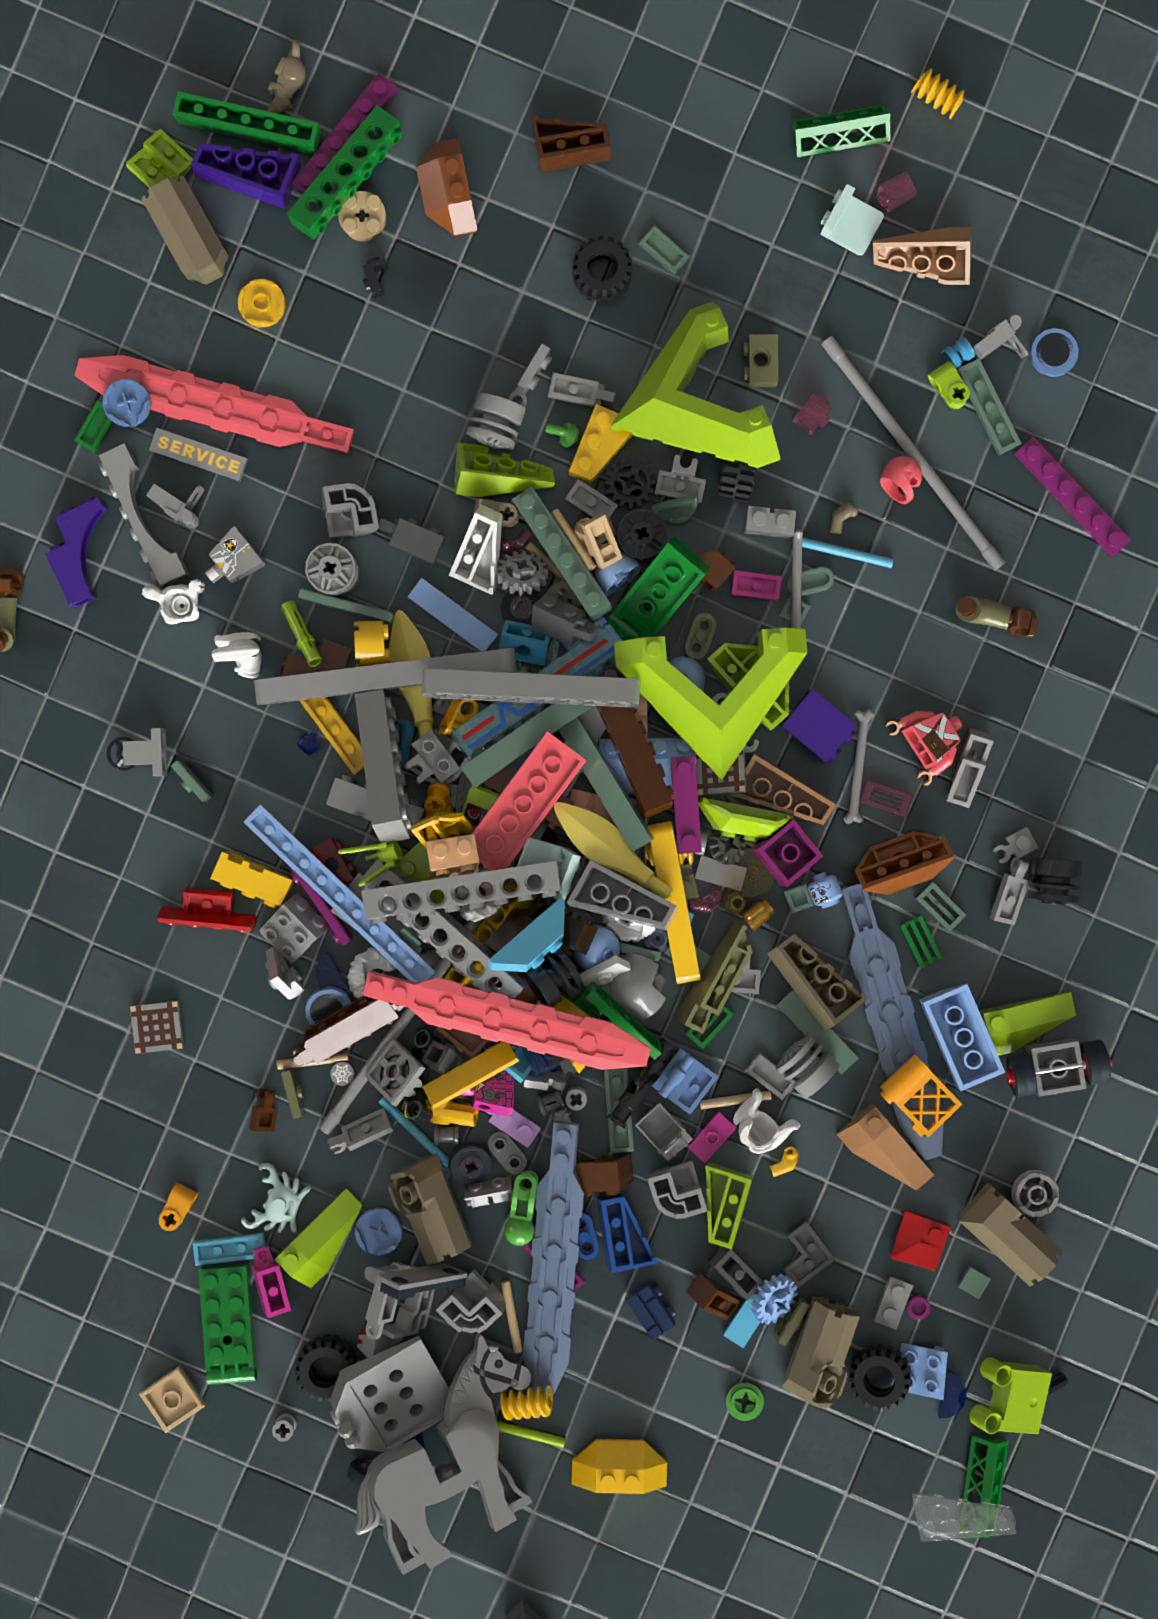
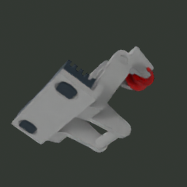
[357,1262,467,1358]

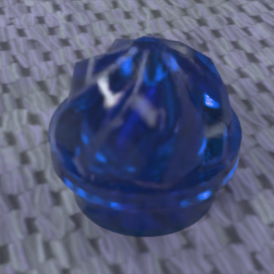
[296,731,322,756]

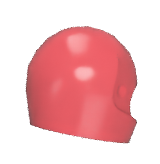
[880,456,922,504]

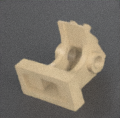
[574,513,622,569]

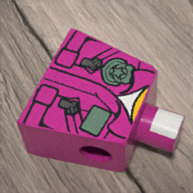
[460,1070,514,1116]

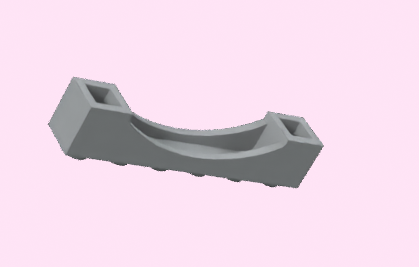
[98,443,190,588]

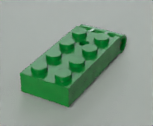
[606,536,711,640]
[198,1263,258,1385]

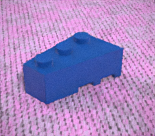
[596,1193,659,1273]

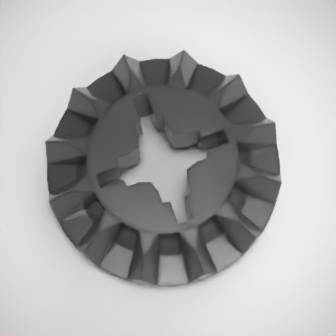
[709,830,746,865]

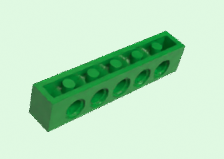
[287,105,403,240]

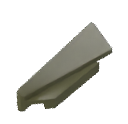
[674,920,752,1034]

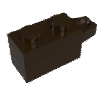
[485,900,547,954]

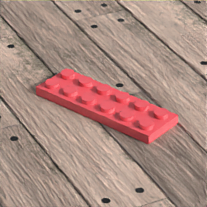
[471,731,587,871]

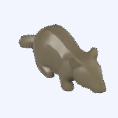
[268,39,306,114]

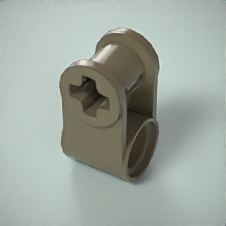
[473,499,520,528]

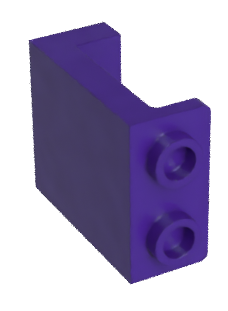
[780,689,857,763]

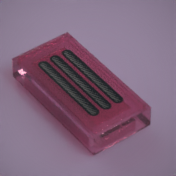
[860,780,913,818]

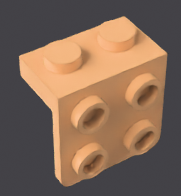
[426,834,479,880]

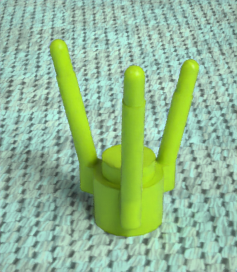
[338,841,402,887]

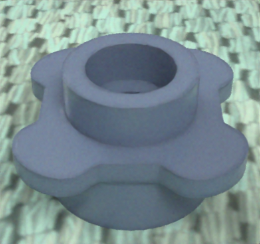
[644,928,668,952]

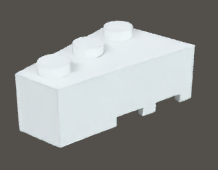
[449,504,502,595]

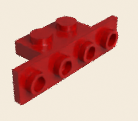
[157,888,256,932]

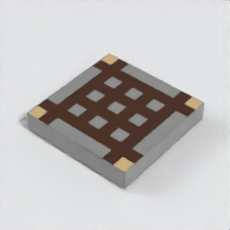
[696,748,747,797]
[130,1000,184,1054]

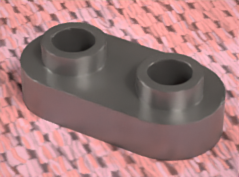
[488,1130,527,1174]

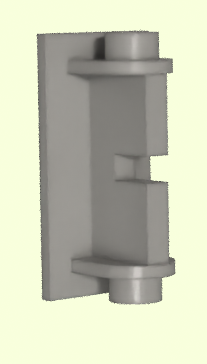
[464,1176,513,1208]

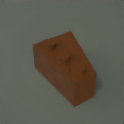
[549,1153,634,1196]

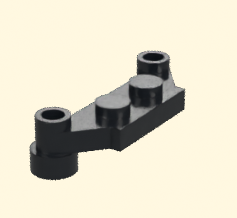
[402,1029,441,1122]

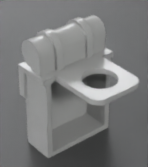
[973,315,1028,361]
[146,484,204,528]
[634,1101,693,1162]

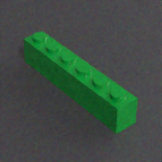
[172,91,322,155]

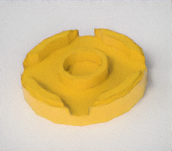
[238,278,286,328]

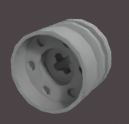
[466,393,526,450]
[305,543,360,598]
[775,1034,840,1099]

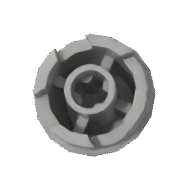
[1012,1170,1059,1217]

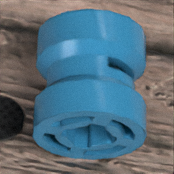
[942,337,975,369]

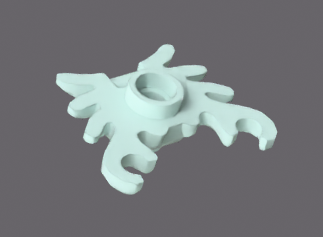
[241,1163,311,1233]

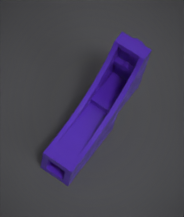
[45,497,108,608]

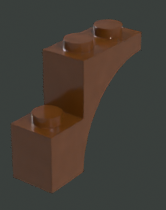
[280,639,354,703]

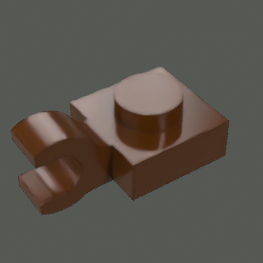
[249,1088,278,1132]

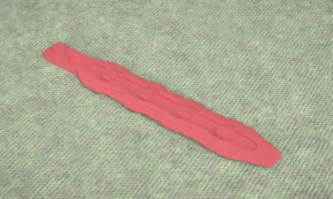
[74,355,355,454]
[363,971,651,1070]

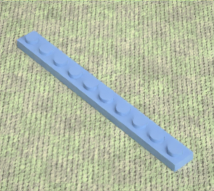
[244,805,436,983]

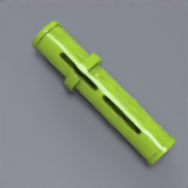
[281,601,322,667]

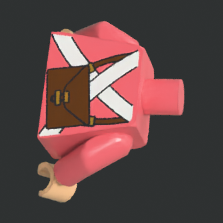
[886,711,962,785]

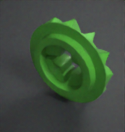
[726,1382,764,1421]

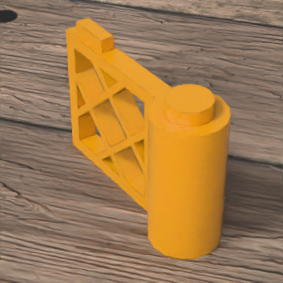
[880,1054,963,1137]

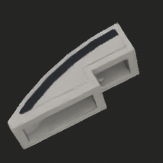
[946,728,994,808]

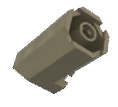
[141,175,229,285]
[388,1154,472,1264]
[956,1183,1063,1286]
[781,1296,860,1408]

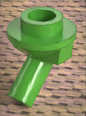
[545,423,579,448]

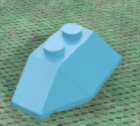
[488,897,565,972]

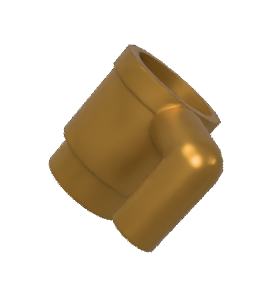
[739,898,775,932]

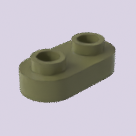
[684,613,717,660]

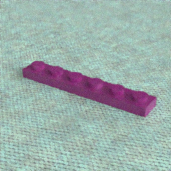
[291,73,398,194]
[1014,437,1131,557]

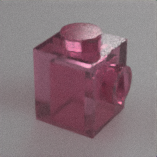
[877,171,917,212]
[793,394,831,435]

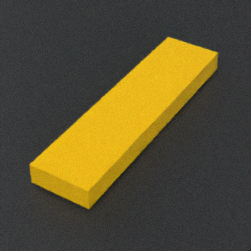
[300,697,364,775]
[423,1041,519,1109]

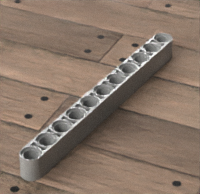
[254,648,517,705]

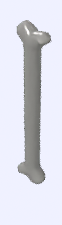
[791,528,803,629]
[843,709,875,824]

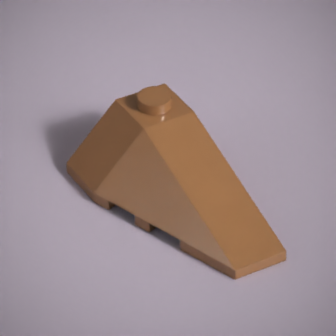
[873,227,972,285]
[836,1103,934,1191]

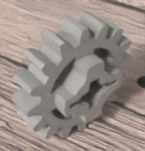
[496,550,548,596]

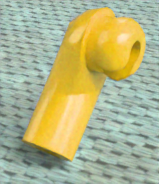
[770,1146,799,1177]

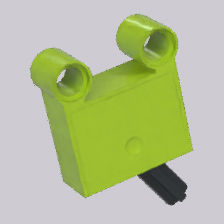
[970,1357,1068,1434]

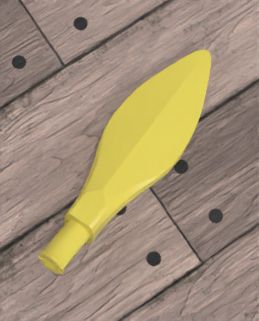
[389,610,435,738]
[554,802,673,900]

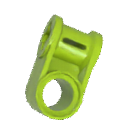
[928,361,970,409]

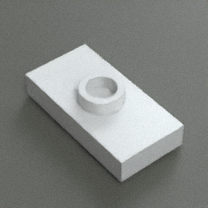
[579,955,631,987]

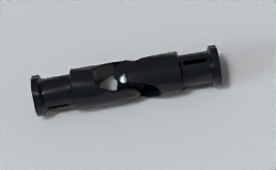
[607,1038,678,1128]

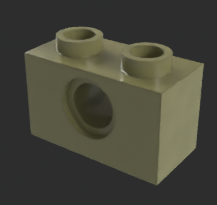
[743,334,778,387]

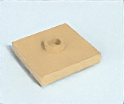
[139,1365,206,1433]

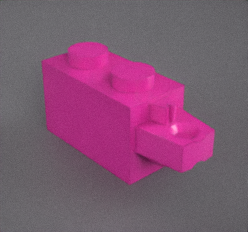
[251,1245,291,1318]

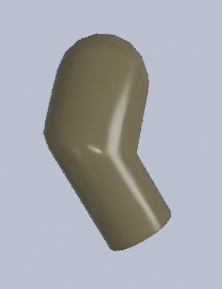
[829,502,858,534]

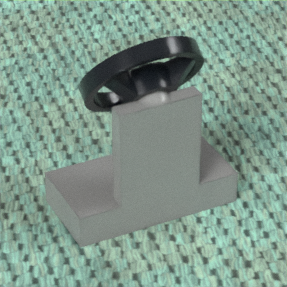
[106,728,168,777]

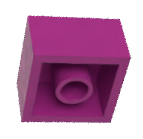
[751,819,823,887]

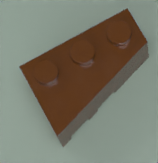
[531,115,611,173]

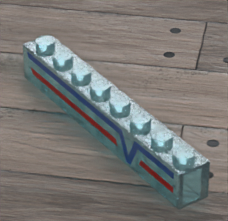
[451,623,622,760]

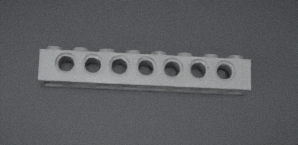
[360,859,528,999]
[361,861,562,924]

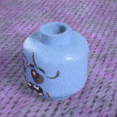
[808,872,843,909]

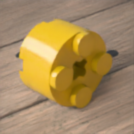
[353,620,390,667]

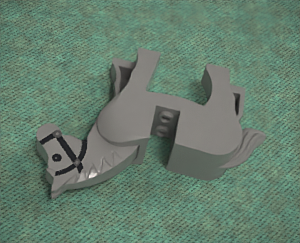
[354,1333,532,1575]

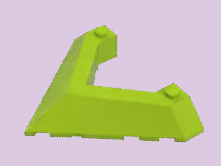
[610,302,781,468]
[614,628,807,780]

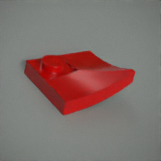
[890,1209,951,1271]

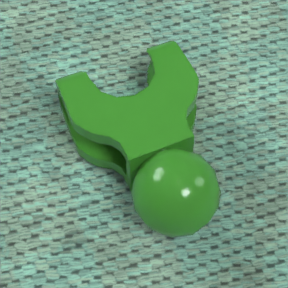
[504,1170,539,1246]

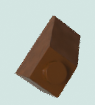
[686,1273,742,1321]

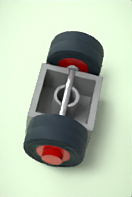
[1005,1038,1112,1097]

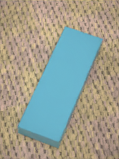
[192,1232,266,1266]

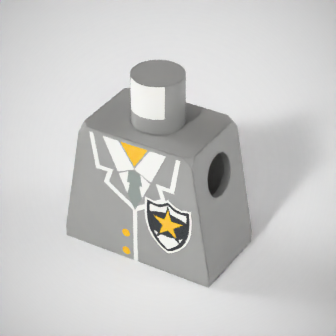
[205,526,266,583]

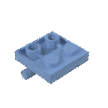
[652,1047,719,1115]

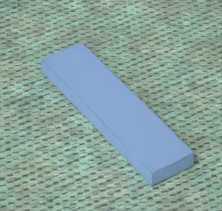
[408,578,498,652]

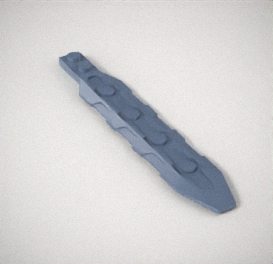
[841,883,944,1161]
[523,1120,584,1395]

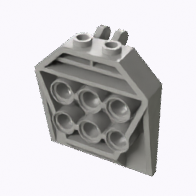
[330,1336,449,1452]

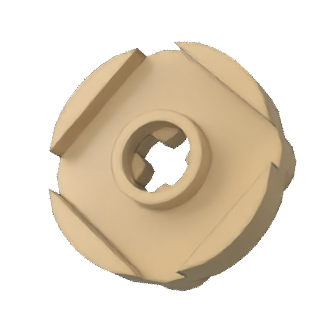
[338,191,387,241]

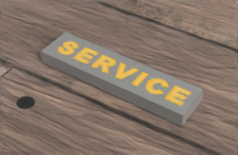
[149,428,248,482]

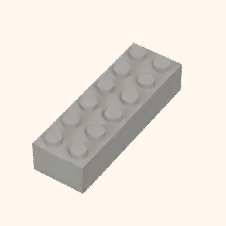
[354,689,412,843]

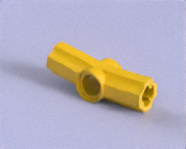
[405,1098,479,1127]

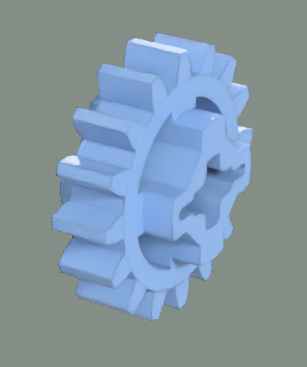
[750,1274,798,1325]

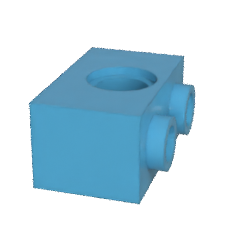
[499,620,551,666]

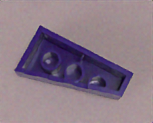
[191,143,301,209]

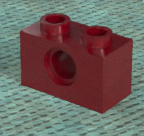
[309,838,357,885]

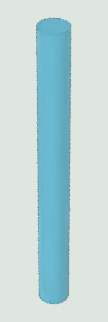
[802,537,894,568]
[378,1096,449,1168]

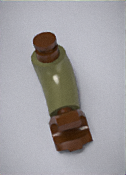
[0,567,24,652]
[956,596,1039,638]

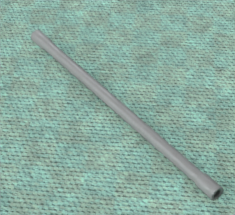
[821,336,1006,571]
[319,919,485,1135]

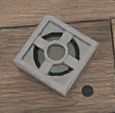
[365,1038,425,1106]

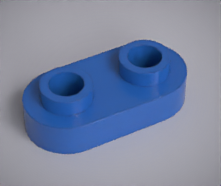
[578,1211,599,1260]

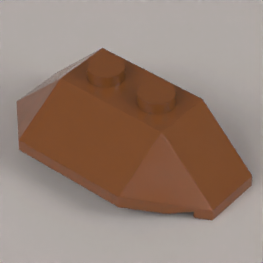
[416,138,478,237]
[855,831,954,895]

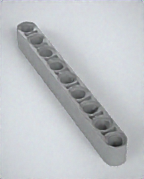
[422,669,640,707]

